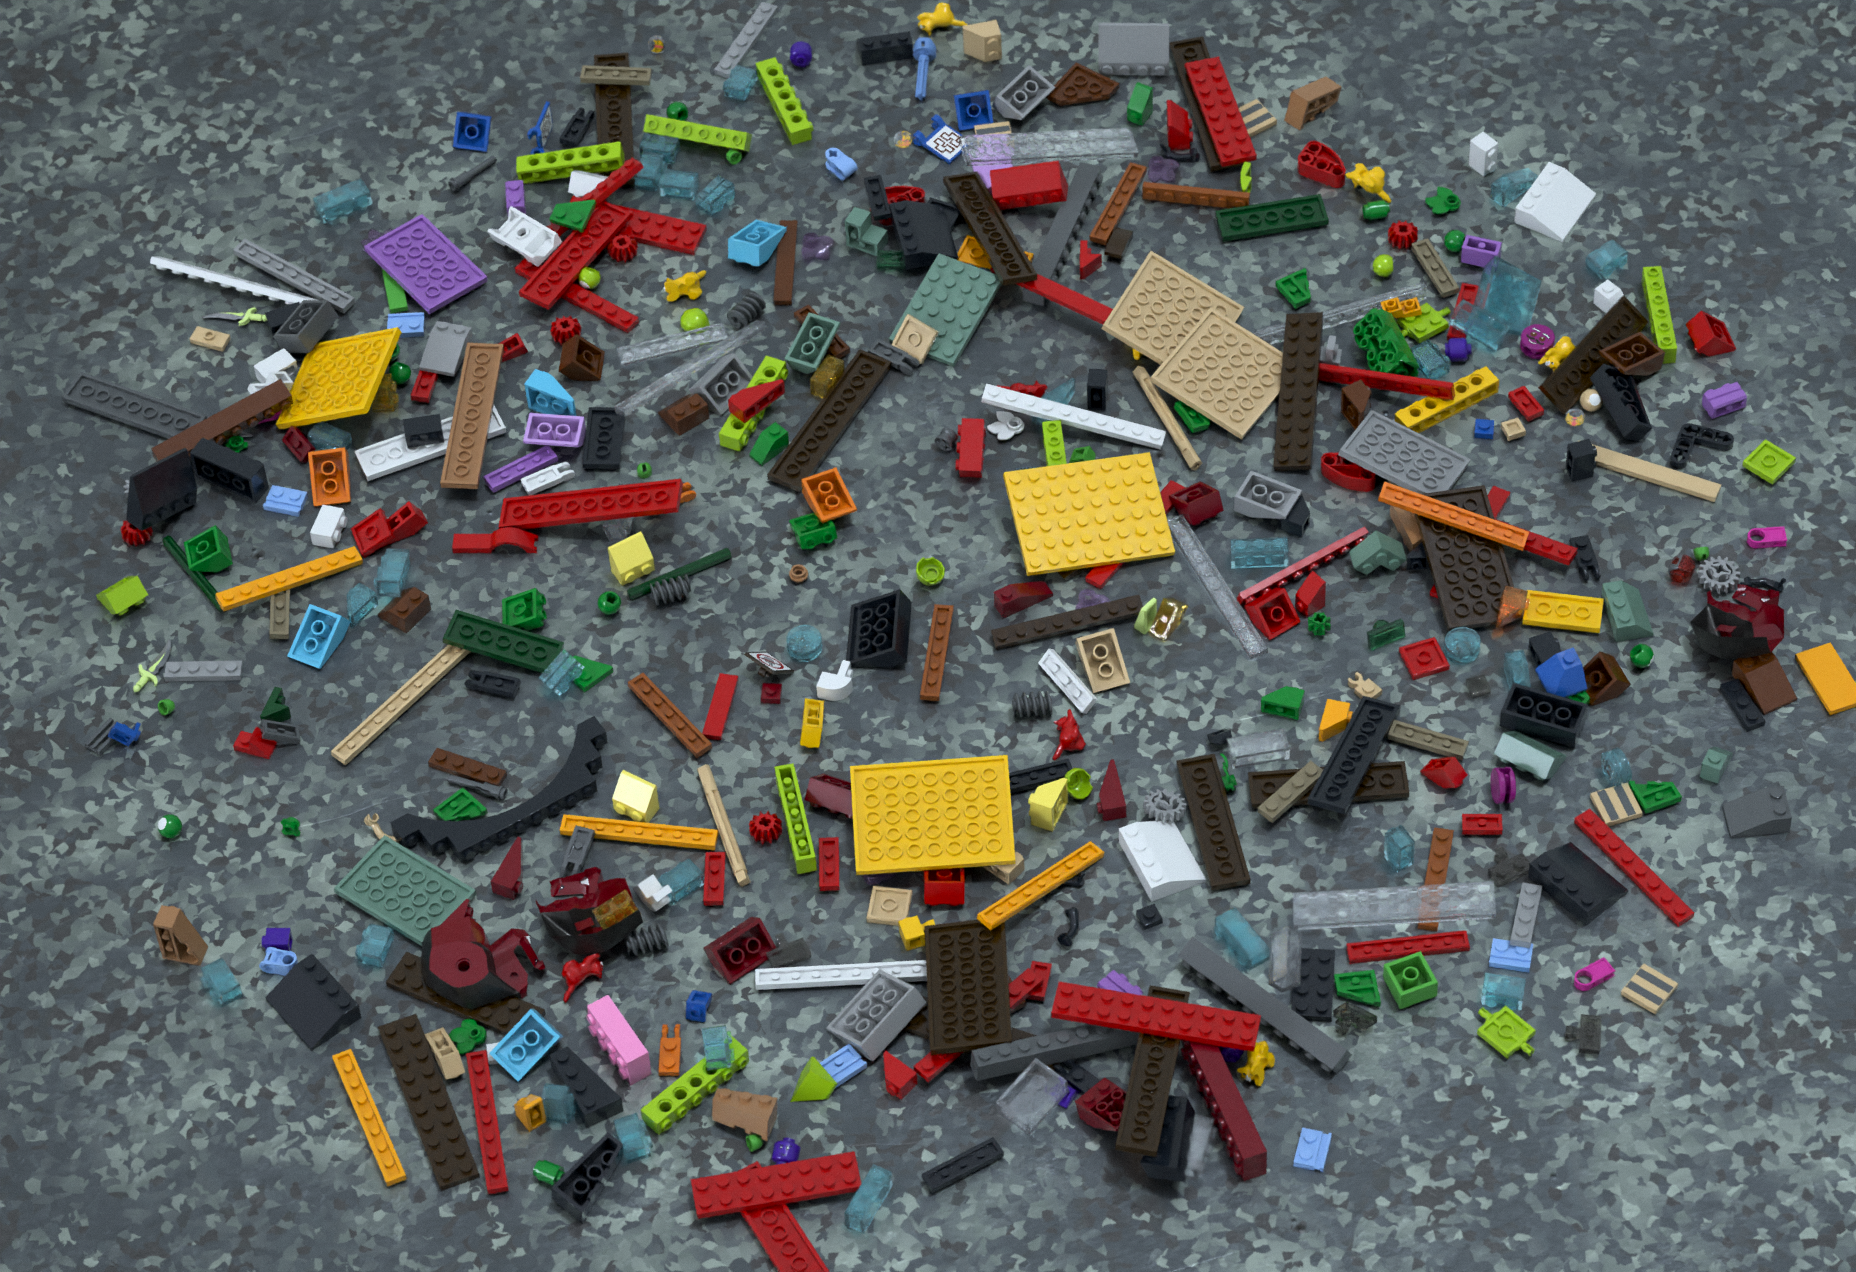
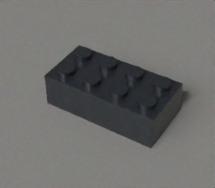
[190,438,269,503]
[1500,683,1588,748]

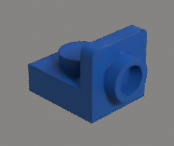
[108,722,141,746]
[686,990,712,1022]

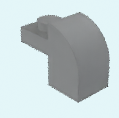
[1320,335,1342,366]

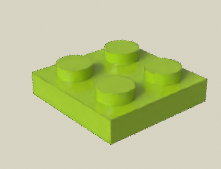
[1742,439,1796,484]

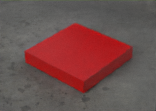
[350,508,395,558]
[1399,637,1450,680]

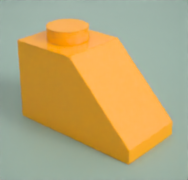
[1319,699,1353,742]
[514,1094,547,1132]

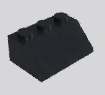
[857,31,914,66]

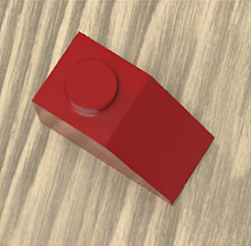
[1295,571,1326,618]
[1420,757,1468,789]
[883,1051,918,1100]

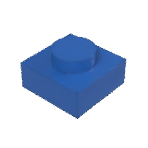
[1474,419,1494,439]

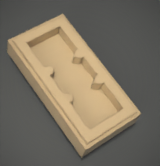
[190,326,231,352]

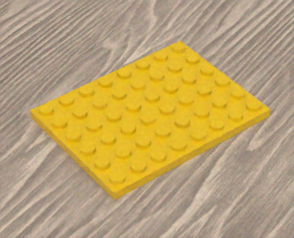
[1003,452,1175,576]
[850,755,1016,875]

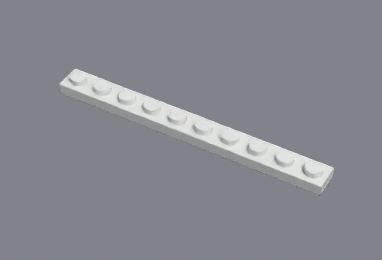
[150,256,317,305]
[981,384,1166,450]
[755,960,927,990]

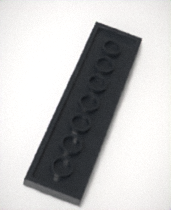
[1308,696,1400,814]

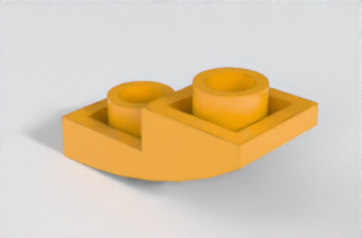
[1380,297,1422,318]

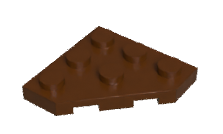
[1046,62,1119,106]

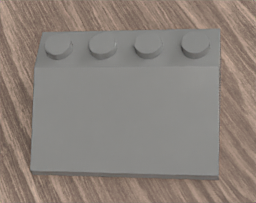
[1099,23,1169,76]
[826,969,926,1061]

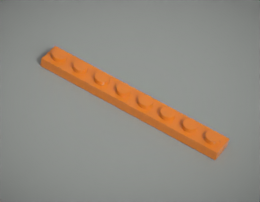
[1378,481,1529,551]

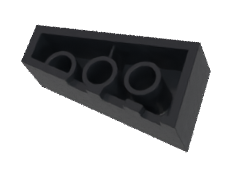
[549,1046,624,1128]
[1140,1095,1195,1182]

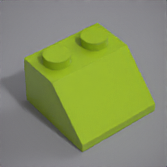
[96,575,148,616]

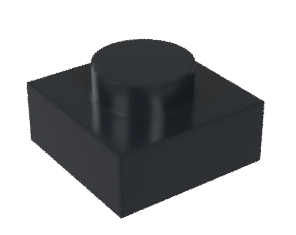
[1207,728,1232,745]
[1136,904,1163,930]

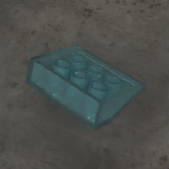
[1469,255,1542,335]

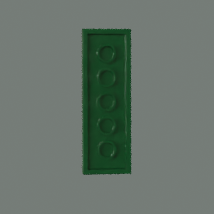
[1215,194,1329,242]
[443,610,564,676]

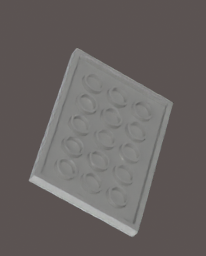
[1338,410,1471,494]

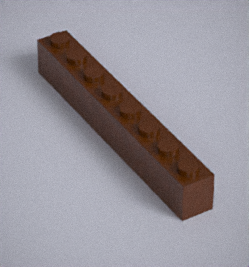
[151,379,293,462]

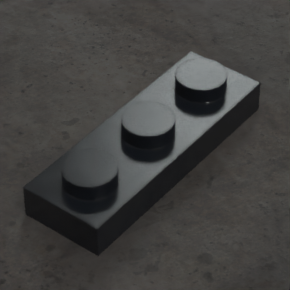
[864,175,891,221]
[1720,678,1765,732]

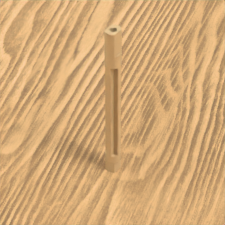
[1133,366,1202,471]
[697,764,751,887]

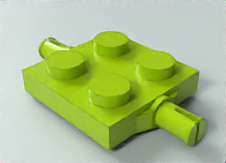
[1397,303,1451,343]
[1477,1006,1536,1058]

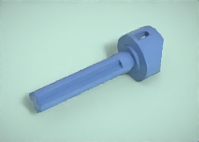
[913,37,937,100]

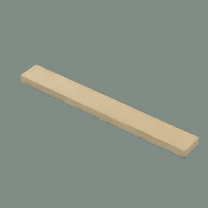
[1578,440,1721,502]

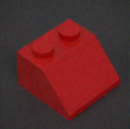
[1167,100,1193,150]
[1686,310,1736,357]
[1244,588,1301,640]

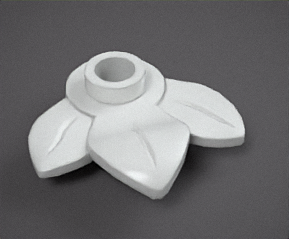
[987,411,1024,440]

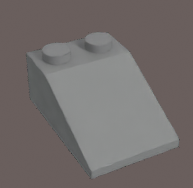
[419,321,472,376]
[1234,471,1302,519]

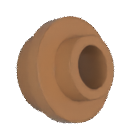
[789,564,808,582]

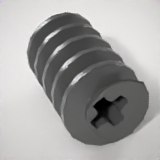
[727,291,766,328]
[650,574,691,606]
[1012,691,1052,717]
[625,923,669,957]

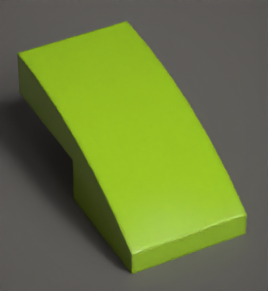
[1240,162,1252,193]

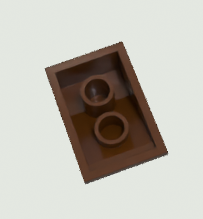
[1599,332,1665,376]
[1732,652,1797,715]

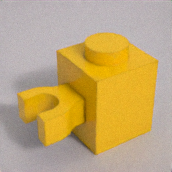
[898,916,935,951]

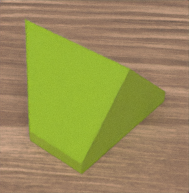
[790,1056,837,1102]

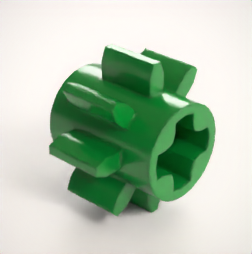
[1308,612,1331,636]

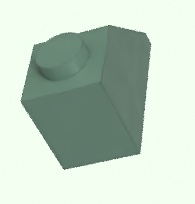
[1700,746,1733,784]

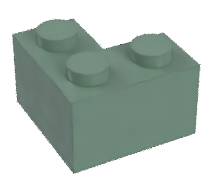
[845,207,888,257]
[1349,530,1407,575]

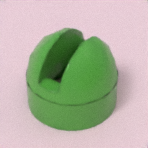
[726,149,742,165]
[637,462,652,479]
[1693,547,1709,561]
[158,699,175,715]
[746,1134,763,1152]

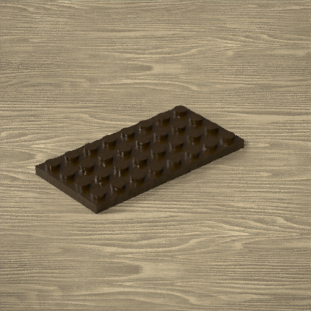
[1414,485,1523,632]
[925,920,1012,1055]

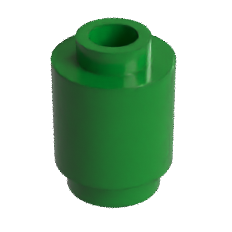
[1362,200,1390,220]
[533,1160,565,1185]

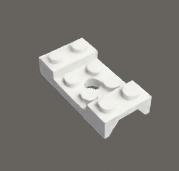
[487,206,562,267]

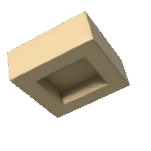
[1501,418,1526,441]

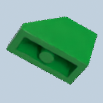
[1127,82,1153,126]
[749,422,789,466]
[1261,686,1305,720]

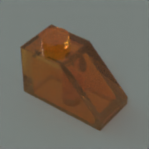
[1495,586,1530,628]

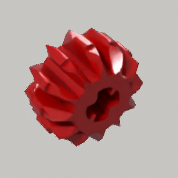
[1388,220,1418,250]
[607,233,638,263]
[550,315,582,345]
[120,521,153,547]
[749,811,782,844]

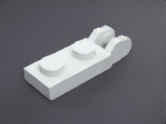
[521,462,575,495]

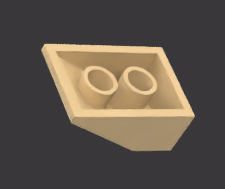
[1075,628,1130,694]

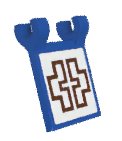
[527,101,553,155]
[913,114,972,165]

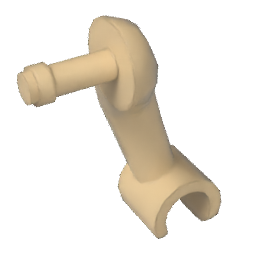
[364,813,400,843]

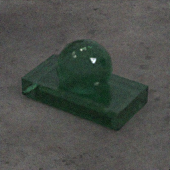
[1367,619,1406,650]

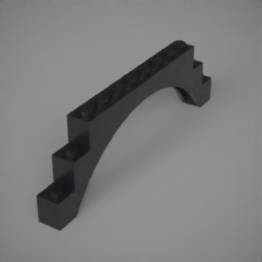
[390,716,608,863]

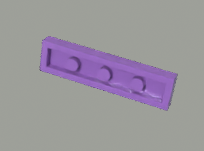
[484,445,558,493]

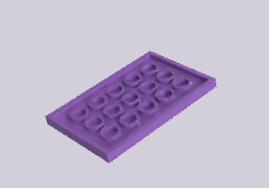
[364,214,487,314]

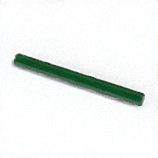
[162,535,223,611]
[627,548,731,600]

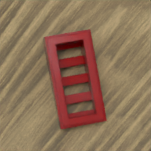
[498,333,528,363]

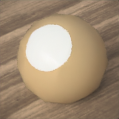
[1580,389,1603,412]

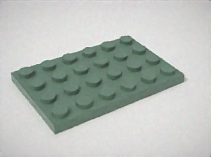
[889,253,1002,367]
[334,835,477,946]

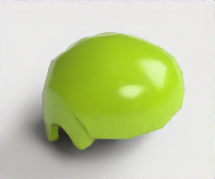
[680,308,710,335]
[916,557,945,586]
[1064,768,1093,799]

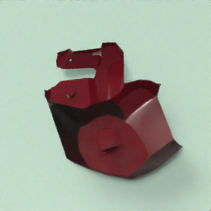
[1690,584,1784,659]
[536,867,643,955]
[421,916,546,1009]

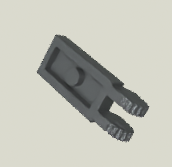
[868,339,920,375]
[559,825,595,878]

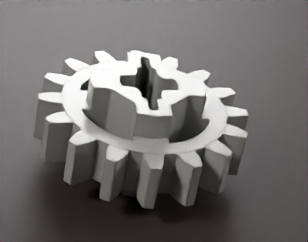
[1698,556,1740,594]
[1143,789,1187,823]

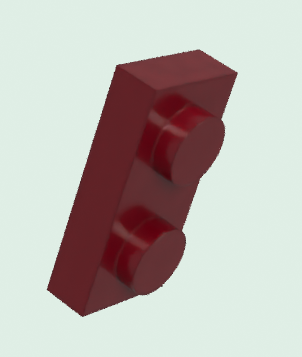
[282,426,316,463]

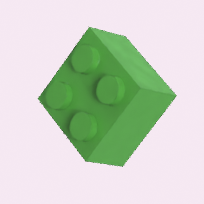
[1383,951,1438,1009]

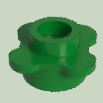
[226,436,248,453]
[281,817,301,837]

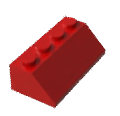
[990,160,1068,210]

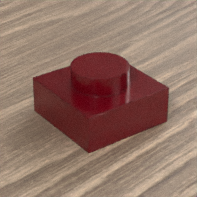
[761,683,782,704]

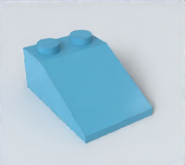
[728,220,787,266]
[524,369,576,416]
[287,604,351,669]
[489,1009,563,1082]

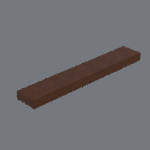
[773,220,798,305]

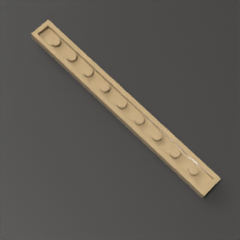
[331,645,471,765]

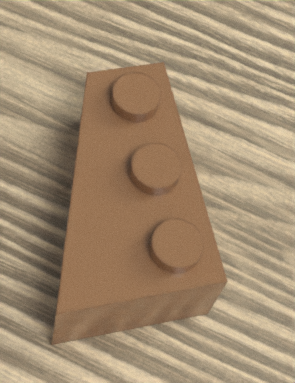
[1284,76,1342,131]
[1390,505,1422,552]
[153,905,208,966]
[712,1088,778,1141]

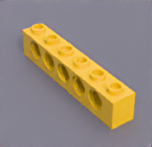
[1394,366,1499,433]

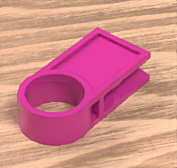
[1747,526,1787,549]
[1574,957,1615,991]

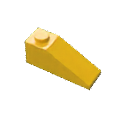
[800,698,824,748]

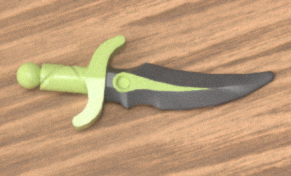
[202,307,266,326]
[133,639,171,692]

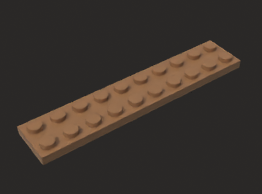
[440,343,504,489]

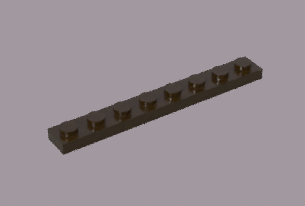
[991,594,1143,650]

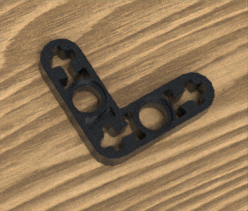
[1670,423,1734,469]

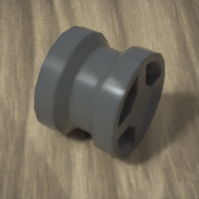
[935,428,958,451]

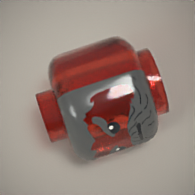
[1668,555,1696,583]

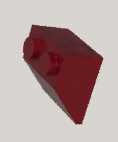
[1169,481,1224,525]

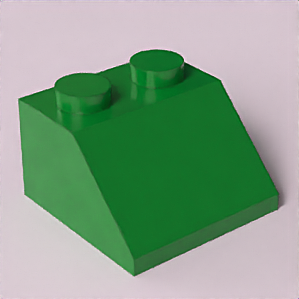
[184,525,233,572]

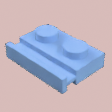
[387,312,425,338]
[263,485,308,517]
[1489,938,1533,972]
[820,1044,867,1088]
[1293,1128,1332,1172]

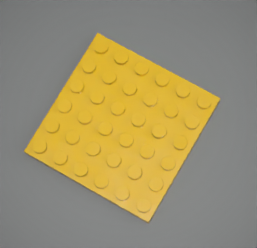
[276,327,401,430]

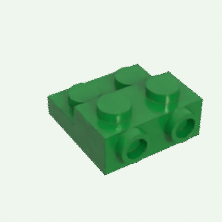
[789,513,838,549]
[502,588,547,631]

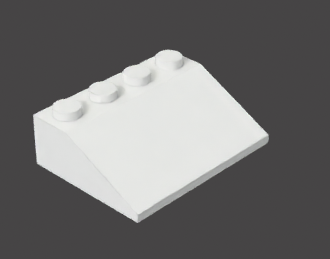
[1514,162,1596,242]
[1119,820,1206,902]

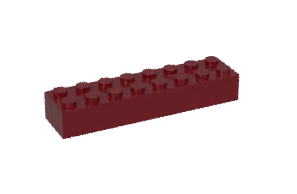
[1180,1040,1267,1181]

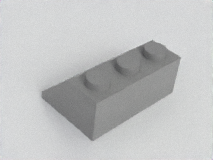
[992,65,1055,120]
[689,353,753,416]

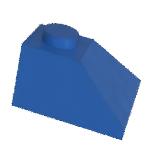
[954,90,993,130]
[453,112,491,152]
[1535,647,1587,698]

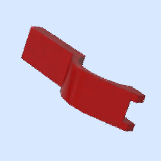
[452,527,539,553]

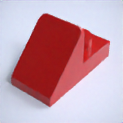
[1080,240,1102,279]
[233,727,277,759]

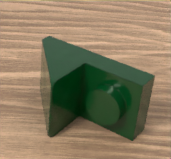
[260,687,291,722]

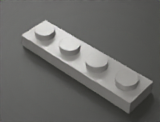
[164,661,243,682]
[1510,882,1542,948]

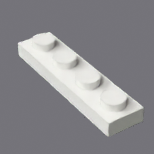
[1038,648,1098,714]

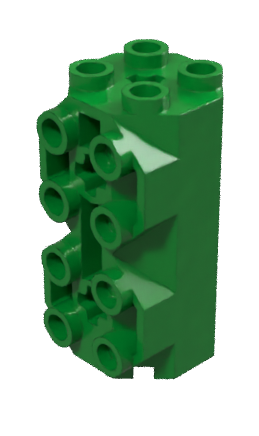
[1353,308,1419,377]

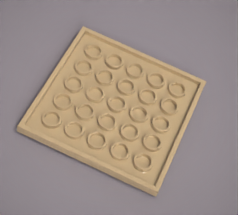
[1101,251,1244,365]
[1150,308,1283,440]

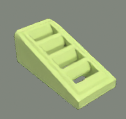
[1134,598,1157,635]

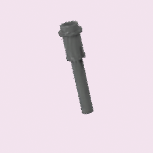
[448,156,497,191]
[447,774,508,801]

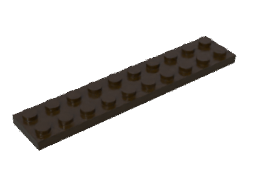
[1169,36,1244,171]
[594,52,635,185]
[943,172,1037,286]
[1273,312,1324,471]
[767,349,892,492]
[1115,985,1190,1157]
[378,1014,480,1191]

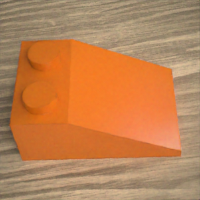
[308,447,351,507]
[801,467,857,523]

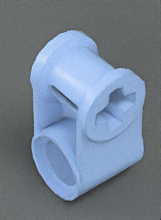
[825,148,858,180]
[259,947,298,976]

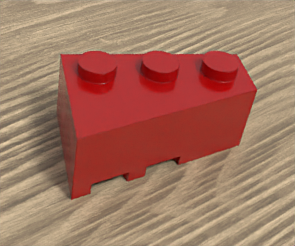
[956,418,986,478]

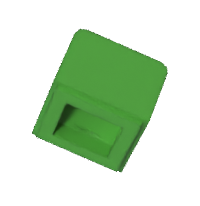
[1069,446,1096,463]

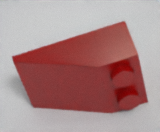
[924,868,965,906]

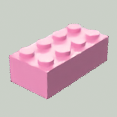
[586,995,652,1086]

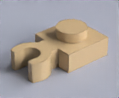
[1348,672,1382,699]

